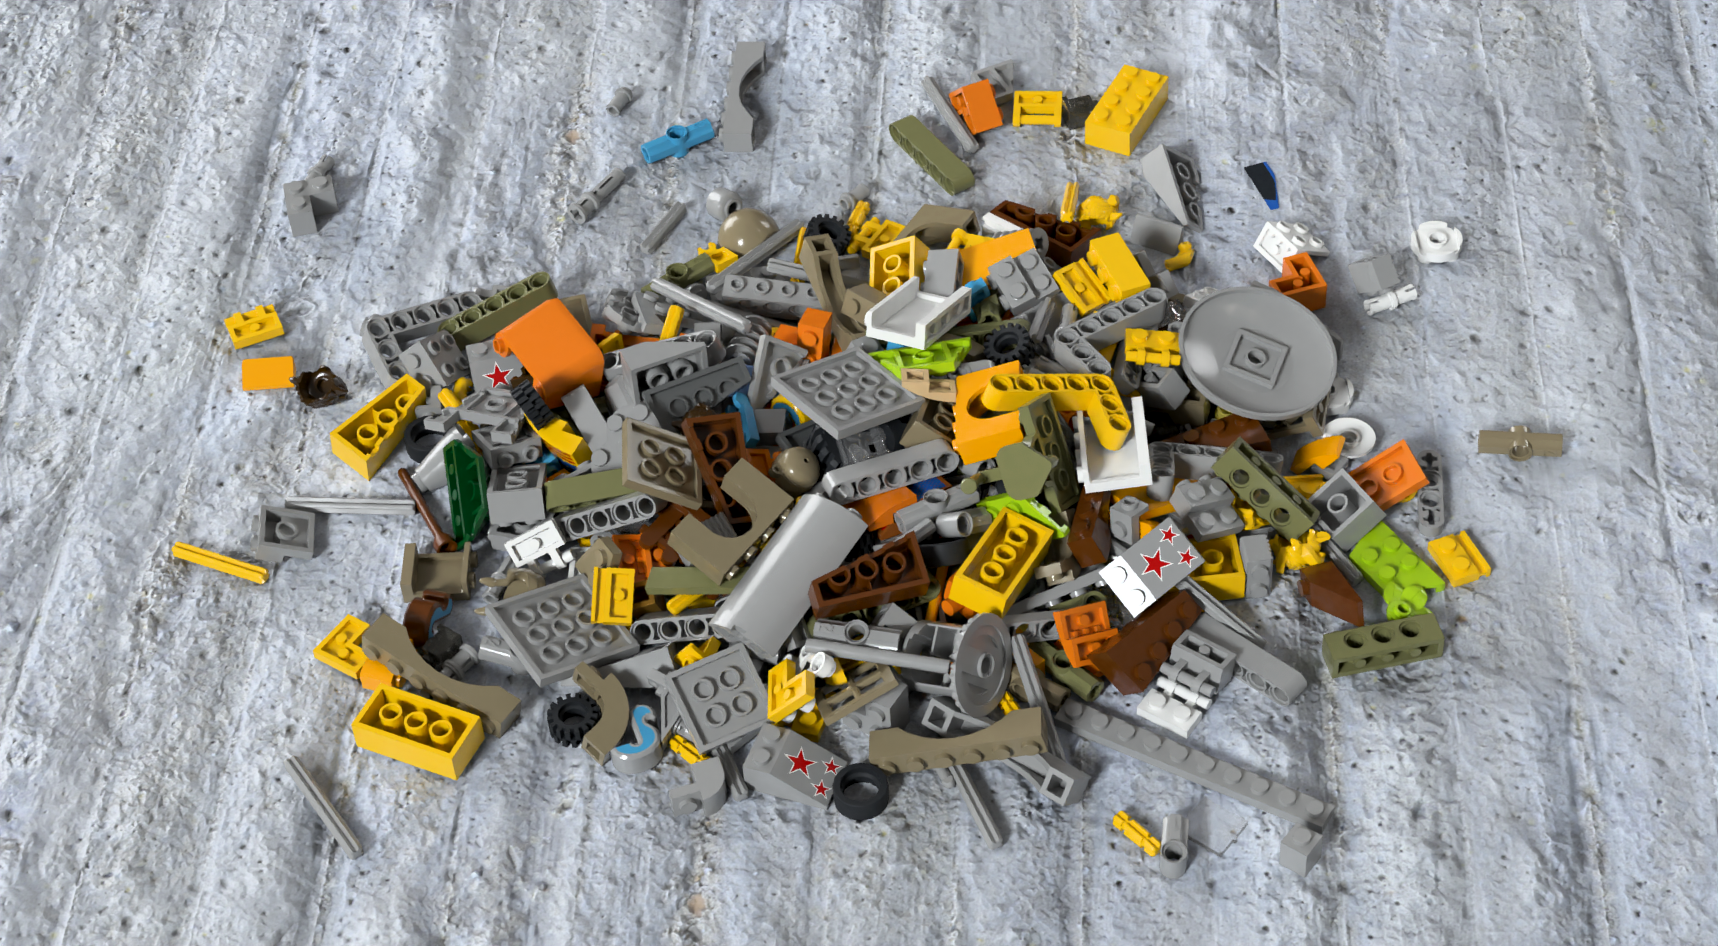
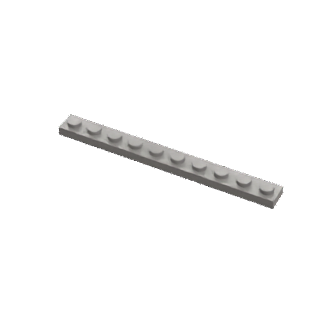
[1054,698,1334,834]

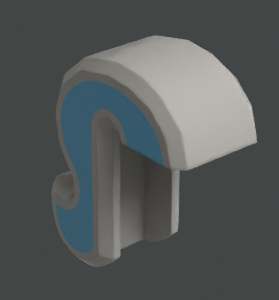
[610,704,663,774]

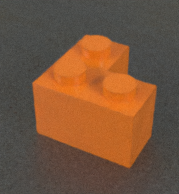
[949,79,1003,135]
[1269,252,1327,311]
[773,307,832,363]

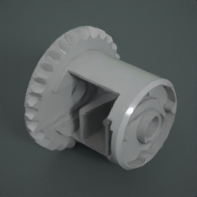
[900,612,1012,717]

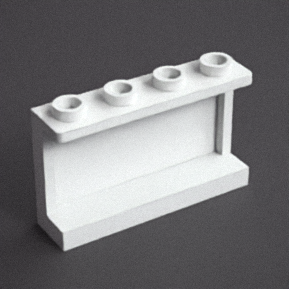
[864,276,972,350]
[1072,396,1153,493]

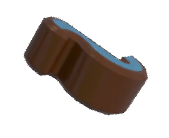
[402,589,453,651]

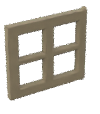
[815,662,899,727]

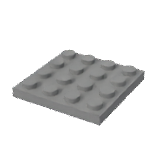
[770,346,925,440]
[485,573,640,687]

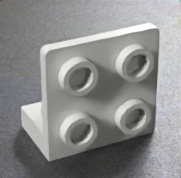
[1253,220,1330,273]

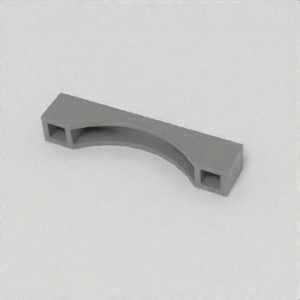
[719,42,767,152]
[921,696,1090,806]

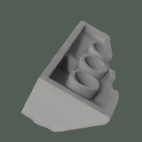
[560,642,680,688]

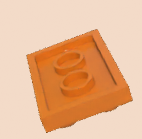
[1348,439,1430,511]

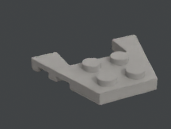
[631,291,712,335]
[423,387,526,444]

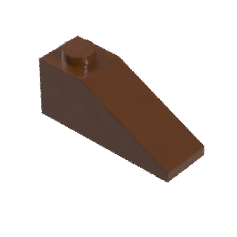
[1297,561,1364,627]

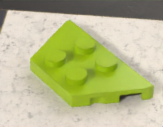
[868,337,972,379]
[976,493,1070,540]
[1349,520,1445,597]

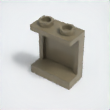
[400,542,478,603]

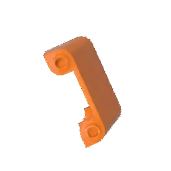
[493,298,604,409]

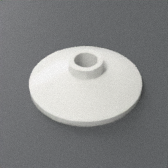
[1321,417,1376,459]

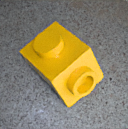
[674,636,721,667]

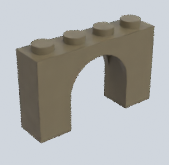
[893,204,981,246]
[667,458,794,586]

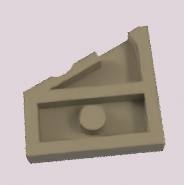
[575,536,622,588]

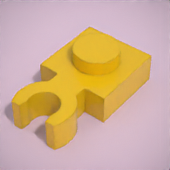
[697,242,738,273]

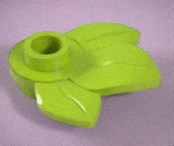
[1383,581,1433,621]

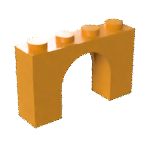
[952,360,1026,465]

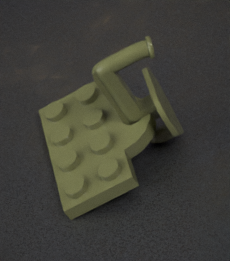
[960,392,1081,515]

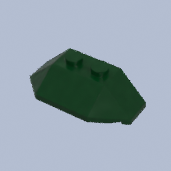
[443,439,490,551]

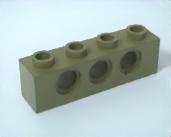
[1211,436,1321,543]
[1322,613,1445,679]

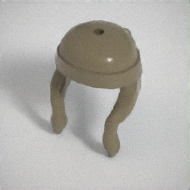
[768,447,820,504]
[474,568,546,616]

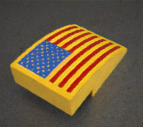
[524,413,593,473]

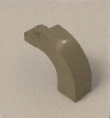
[1033,507,1081,586]
[572,661,629,766]

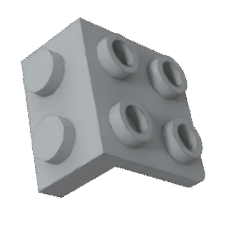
[398,329,471,397]

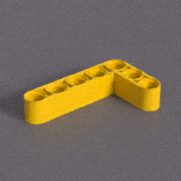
[982,374,1131,451]

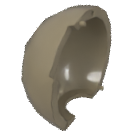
[717,208,780,259]

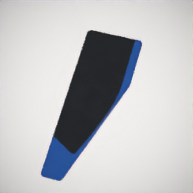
[1244,162,1279,210]

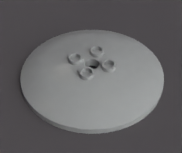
[1178,286,1337,421]

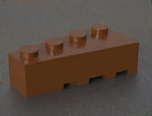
[990,200,1101,268]
[681,412,752,528]
[1160,414,1272,452]
[808,530,930,620]
[1087,590,1203,696]

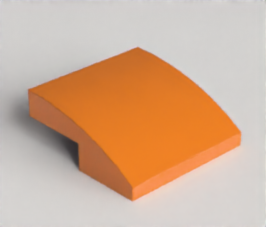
[841,473,917,532]
[611,532,674,583]
[1053,601,1118,668]

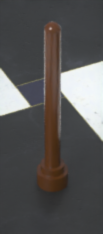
[398,468,457,553]

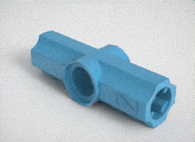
[641,119,715,164]

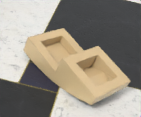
[901,368,956,403]

